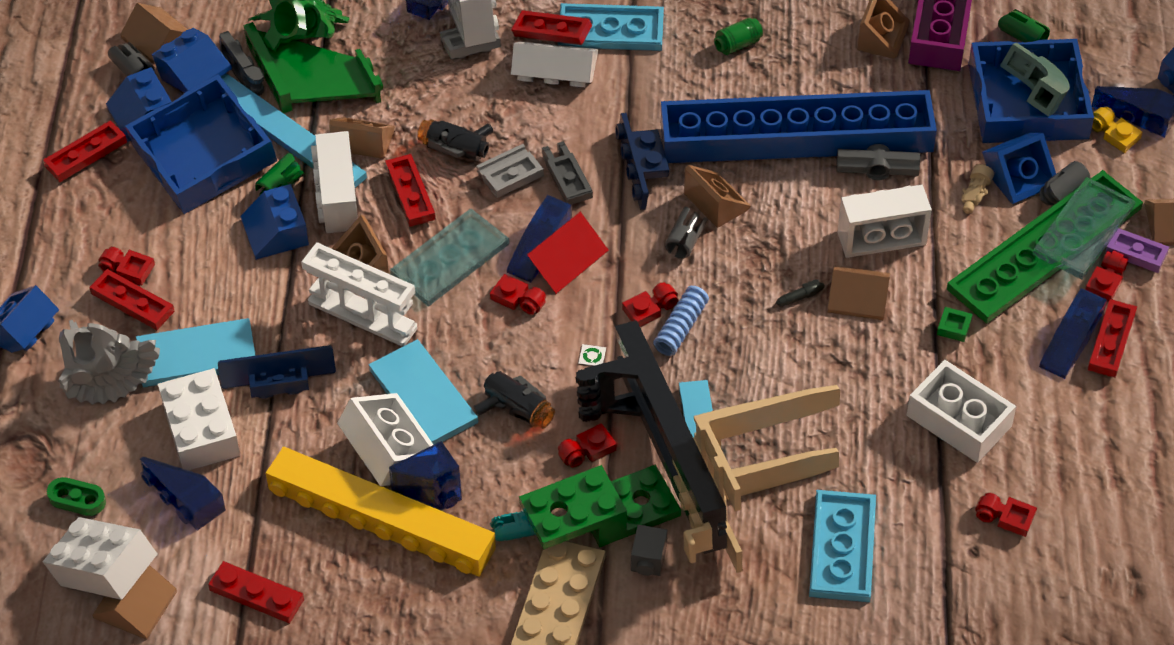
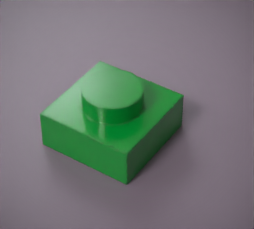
[937,307,973,342]

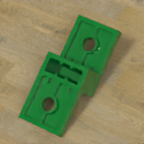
[519,464,681,549]

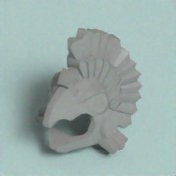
[58,320,160,405]

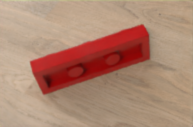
[511,10,592,45]
[43,120,127,183]
[385,154,436,227]
[89,269,175,330]
[1088,299,1137,378]
[208,561,304,624]

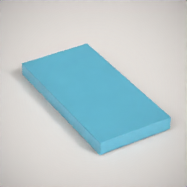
[558,3,664,51]
[136,318,256,387]
[369,339,478,446]
[809,490,876,602]

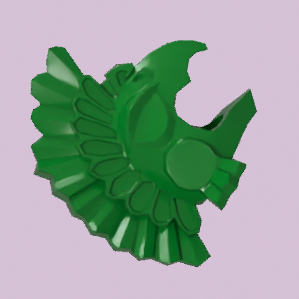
[248,0,350,51]

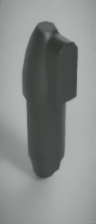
[776,279,825,307]

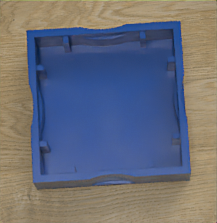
[968,39,1094,143]
[125,74,277,214]

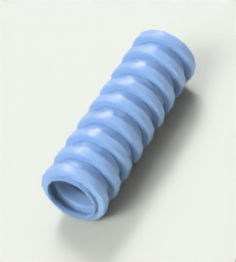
[653,286,709,356]

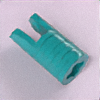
[490,511,536,542]

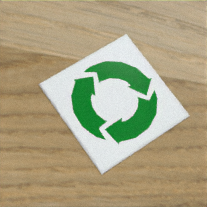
[578,344,606,366]

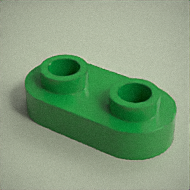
[47,477,106,516]

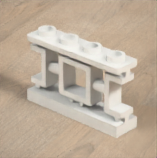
[301,242,417,347]

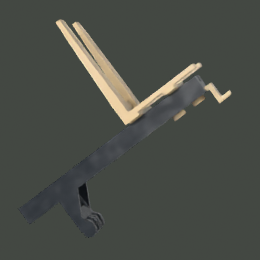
[575,320,840,573]

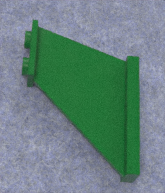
[243,22,383,113]

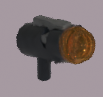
[417,119,493,161]
[473,371,555,429]

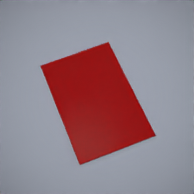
[527,211,609,294]

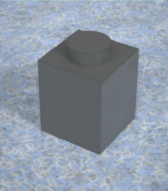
[631,525,668,576]

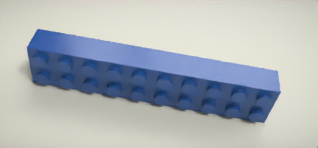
[660,90,937,163]

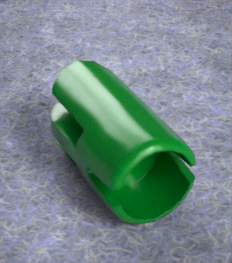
[998,9,1050,42]
[255,153,304,196]

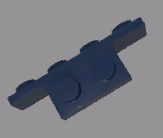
[615,113,670,210]
[218,345,336,399]

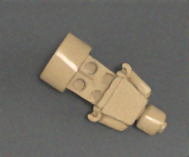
[962,164,994,214]

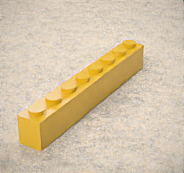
[266,446,496,577]

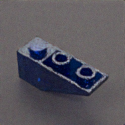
[1092,86,1174,138]
[140,457,226,531]

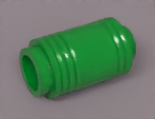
[714,18,763,55]

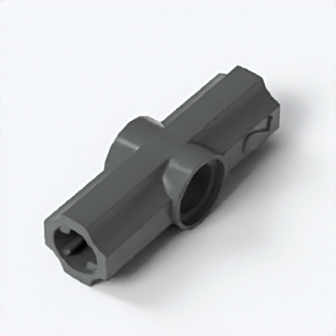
[836,144,920,180]

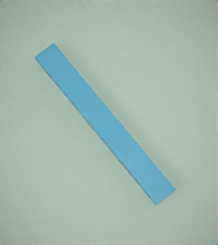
[221,73,367,188]

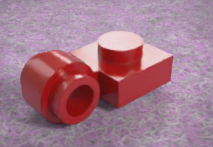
[98,246,155,286]
[1085,251,1129,302]
[490,274,546,315]
[622,282,679,327]
[558,423,617,468]
[975,493,1037,537]

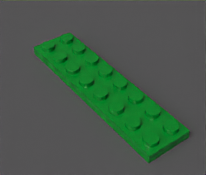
[946,170,1143,324]

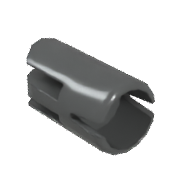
[108,42,155,76]
[1039,161,1091,205]
[665,207,707,259]

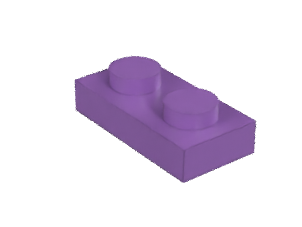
[1105,227,1169,273]

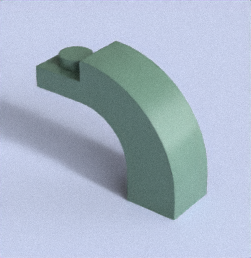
[1000,43,1070,116]

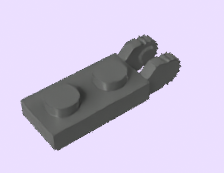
[219,31,264,96]
[541,141,593,206]

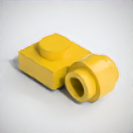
[1092,107,1143,153]

